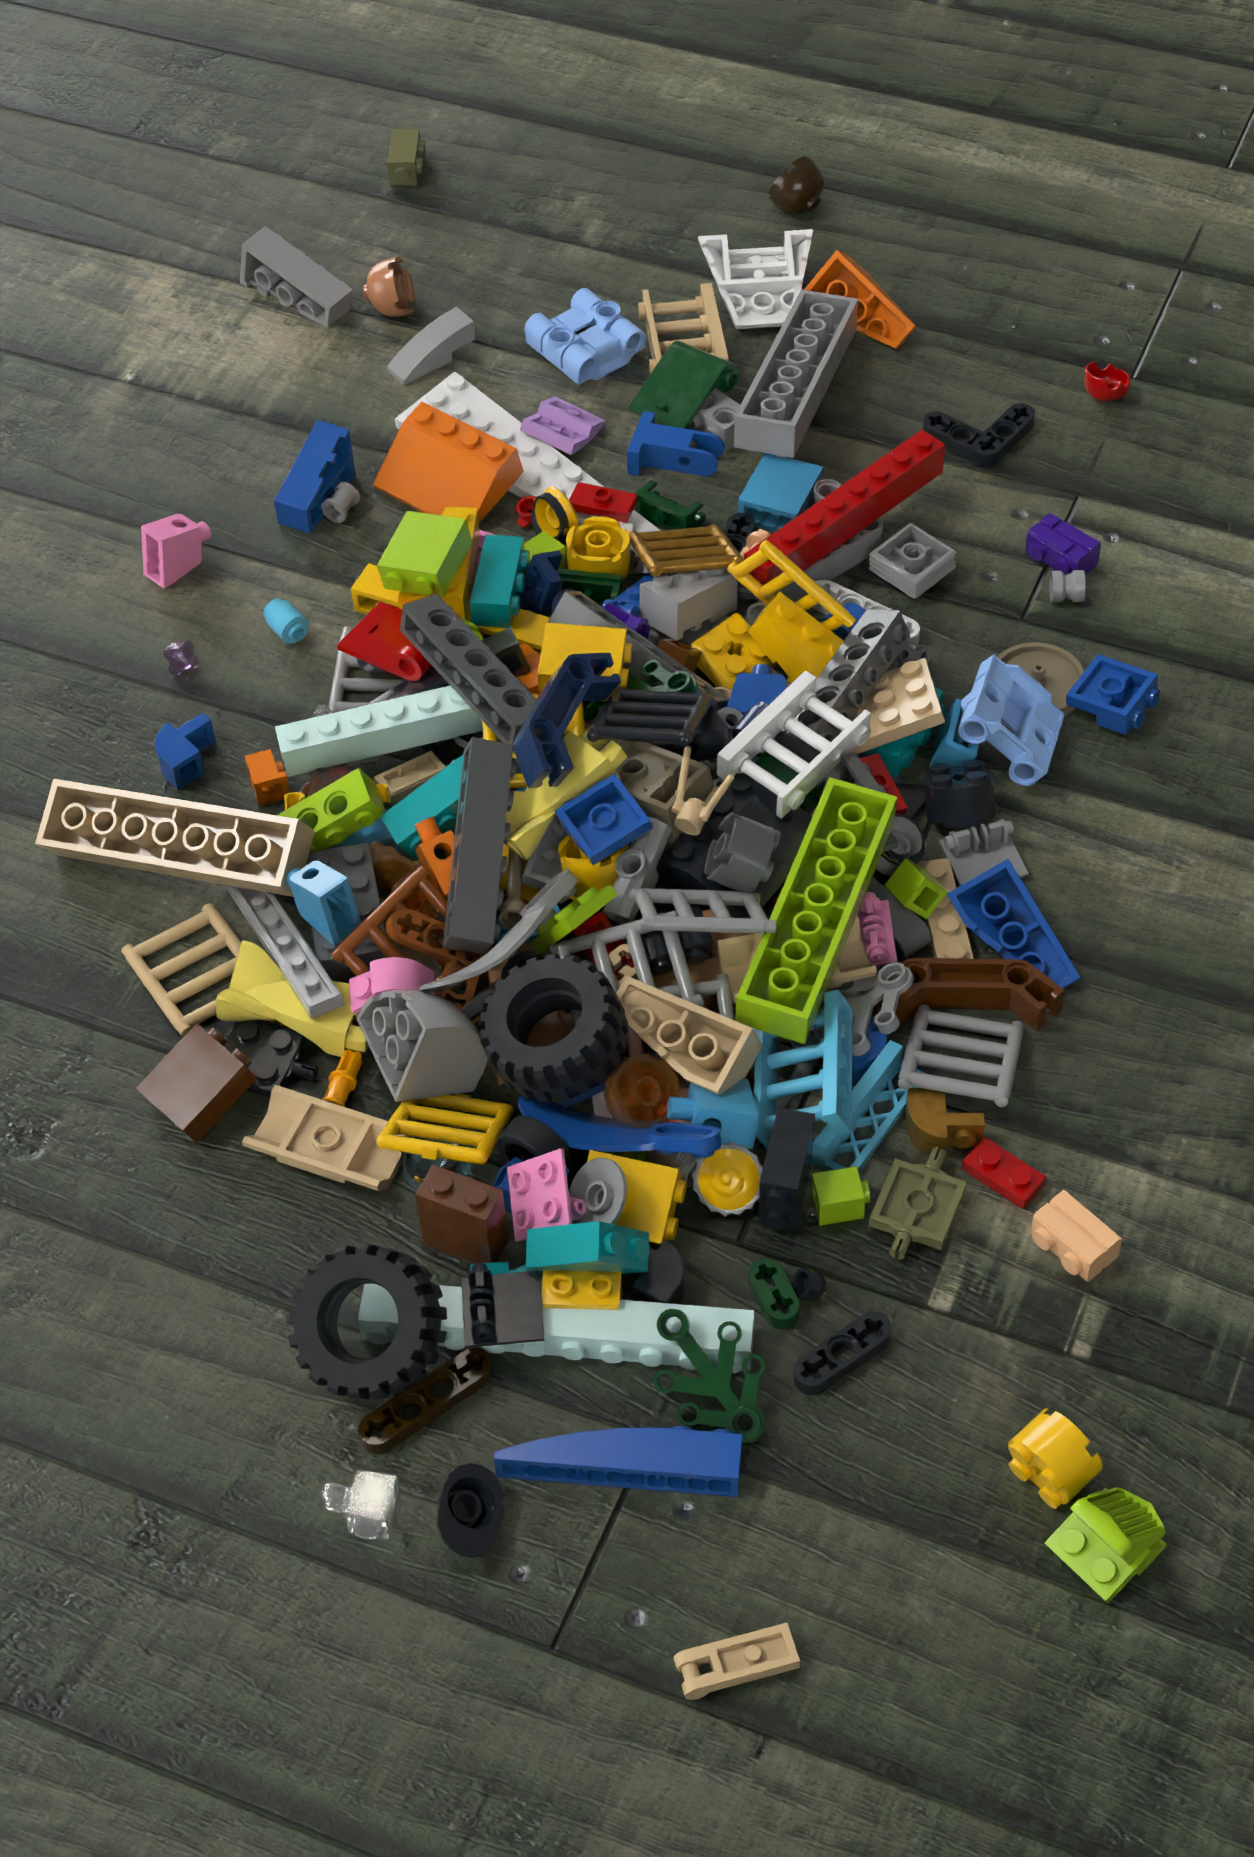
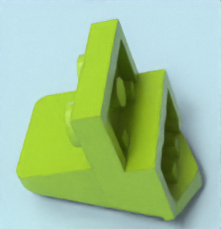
[1045,1487,1167,1604]

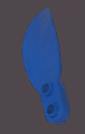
[518,1095,721,1158]

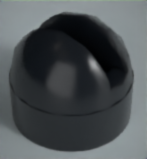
[792,1268,826,1300]

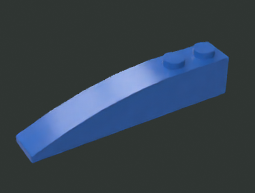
[494,1426,742,1497]

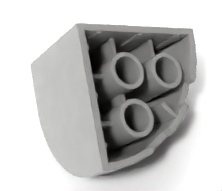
[356,989,488,1102]

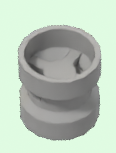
[1049,570,1086,603]

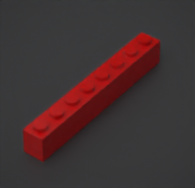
[744,430,945,585]

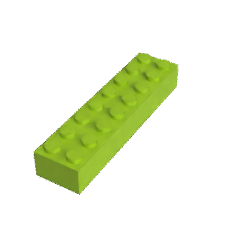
[735,777,897,1044]

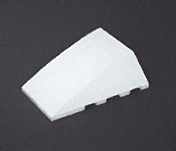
[698,229,813,329]

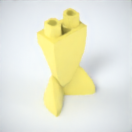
[505,726,628,861]
[216,940,368,1057]

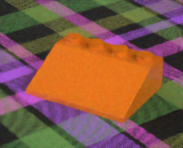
[373,401,524,524]

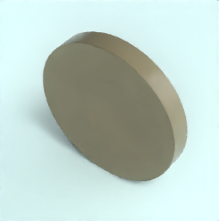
[997,642,1084,716]

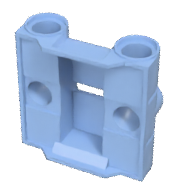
[524,288,646,385]
[958,654,1065,786]

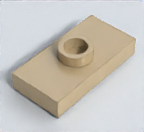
[374,751,446,804]

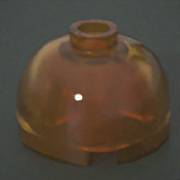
[604,1054,681,1128]

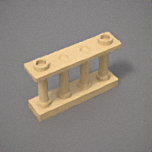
[638,283,729,374]

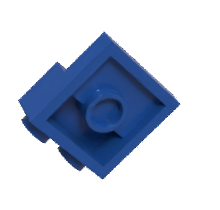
[1066,654,1160,735]
[555,774,653,865]

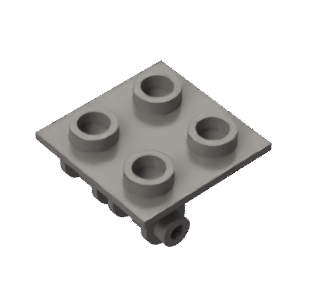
[939,819,1029,886]

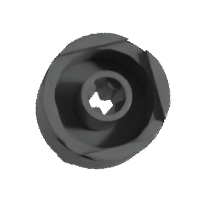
[704,812,781,893]

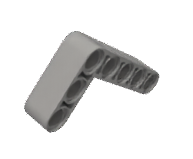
[757,479,883,610]

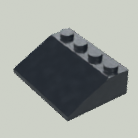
[659,773,812,918]

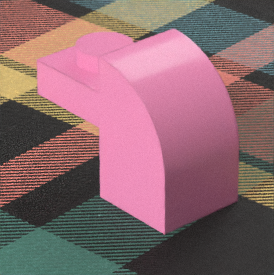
[349,957,435,1015]

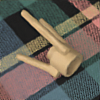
[671,746,734,835]

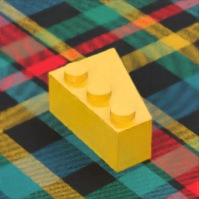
[748,591,844,684]

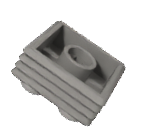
[869,523,957,598]

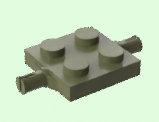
[869,1147,967,1260]

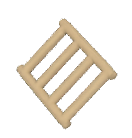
[121,903,242,1037]

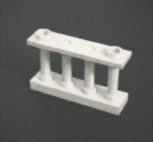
[717,670,871,819]

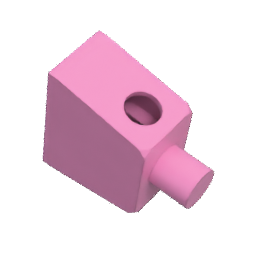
[141,514,211,589]

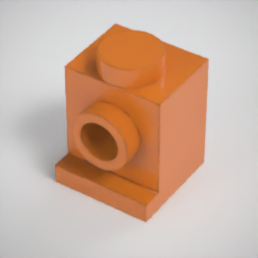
[245,749,290,806]

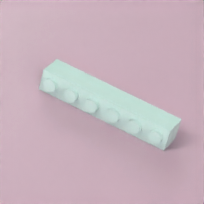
[275,686,483,777]

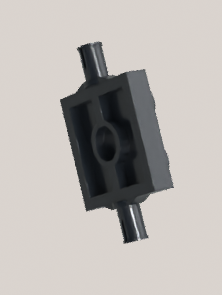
[225,1020,319,1097]

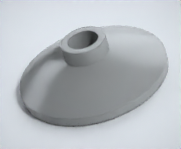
[569,1158,627,1224]

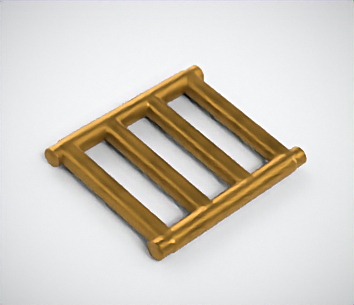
[629,524,744,577]

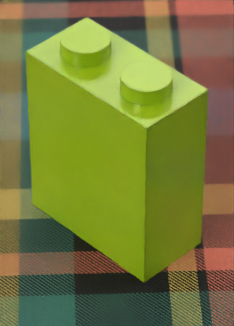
[377,511,472,597]

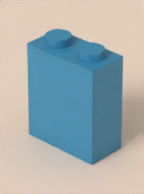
[738,453,823,532]

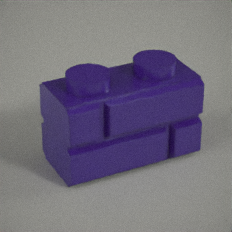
[1025,513,1101,575]

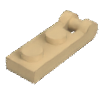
[673,1622,800,1700]

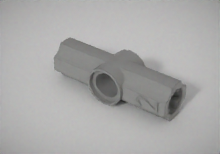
[603,817,672,925]

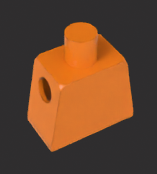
[414,816,455,898]

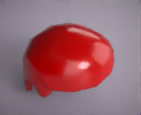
[1084,361,1131,402]

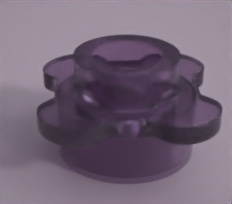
[163,640,199,676]

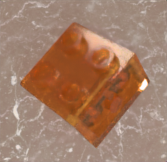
[369,841,435,933]

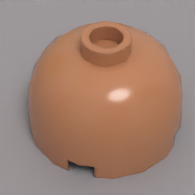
[363,256,415,317]

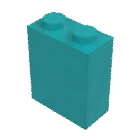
[525,1221,650,1274]

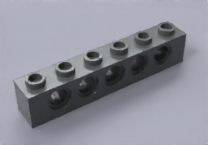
[400,594,537,751]
[775,609,910,763]

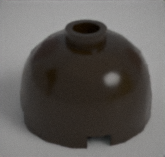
[768,156,824,214]

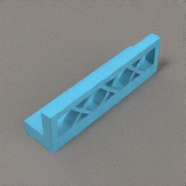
[812,1040,926,1173]

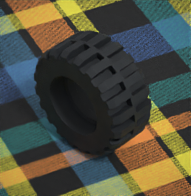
[478,954,629,1102]
[286,1244,447,1399]

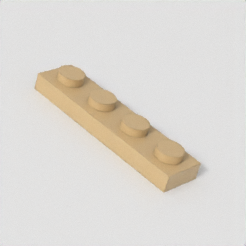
[917,858,974,959]

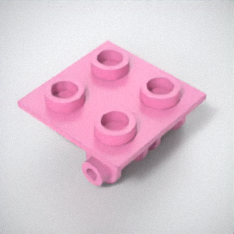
[857,892,897,967]
[507,1148,586,1242]

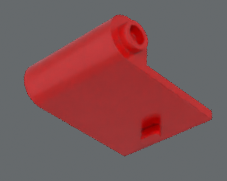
[337,601,460,681]

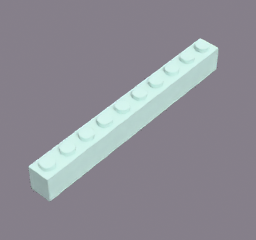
[357,1284,754,1373]

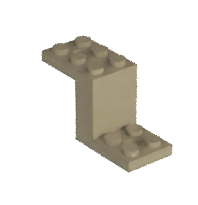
[615,741,714,870]

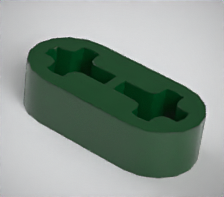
[748,1258,800,1330]

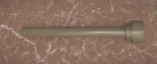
[499,848,526,930]

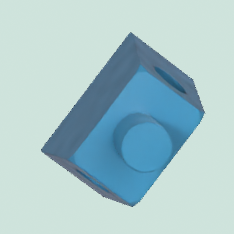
[286,860,361,946]
[667,1079,759,1149]

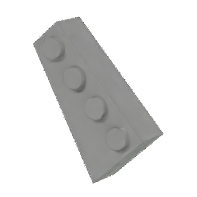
[240,226,353,327]

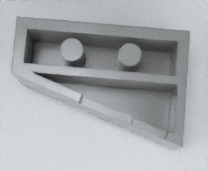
[639,568,738,641]

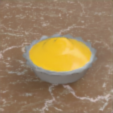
[691,1142,763,1217]

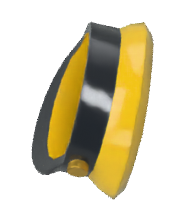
[532,486,578,540]

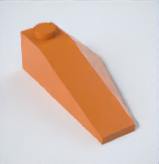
[804,250,917,349]

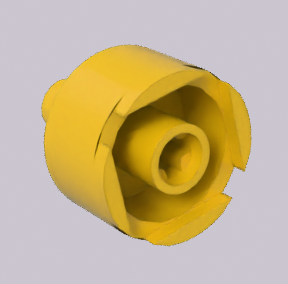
[566,517,631,581]
[558,835,630,900]
[1008,1409,1103,1509]

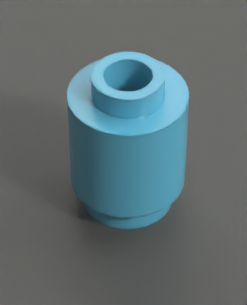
[263,598,309,644]

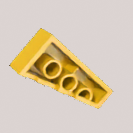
[398,507,480,620]

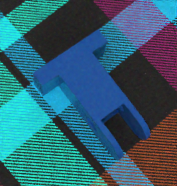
[627,411,725,476]

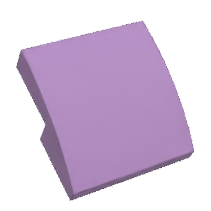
[520,396,605,455]

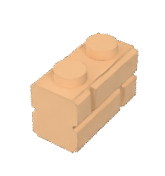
[1031,1190,1122,1282]

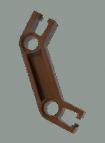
[873,958,1065,1031]

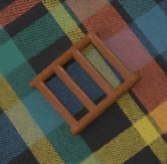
[331,866,474,995]

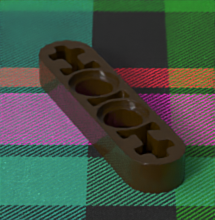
[358,1347,493,1454]

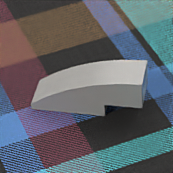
[387,307,476,386]

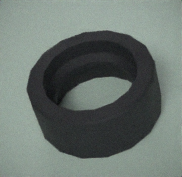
[497,1115,571,1167]

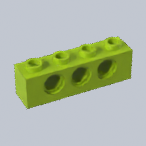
[277,768,386,852]

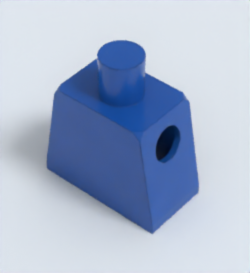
[726,664,787,726]

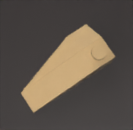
[616,976,763,1095]

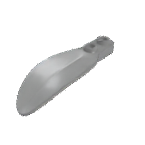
[419,869,578,993]

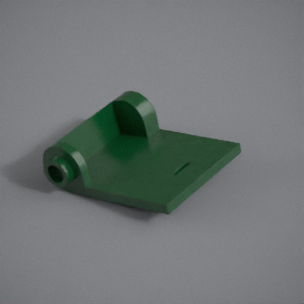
[628,341,739,429]

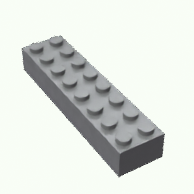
[734,289,858,458]

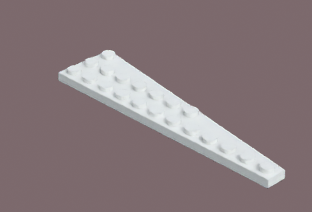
[395,372,667,576]

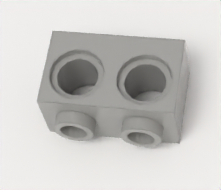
[688,388,740,453]

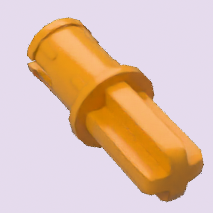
[322,1049,362,1107]

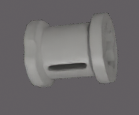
[321,482,360,523]

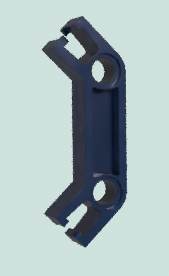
[513,653,621,788]

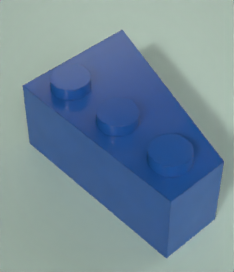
[274,420,356,534]

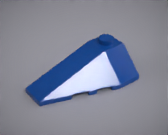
[947,859,1081,989]

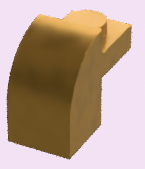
[906,1088,985,1156]

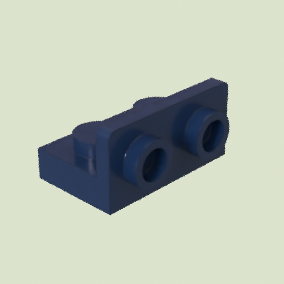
[519,550,563,617]

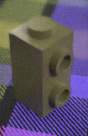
[387,129,426,186]

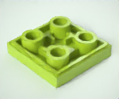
[530,885,618,955]

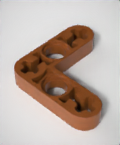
[385,908,486,1010]

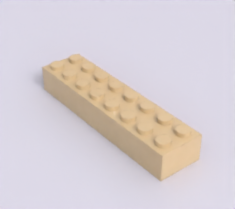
[35,779,315,897]

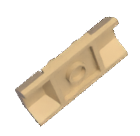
[717,915,877,1004]
[242,1085,409,1191]

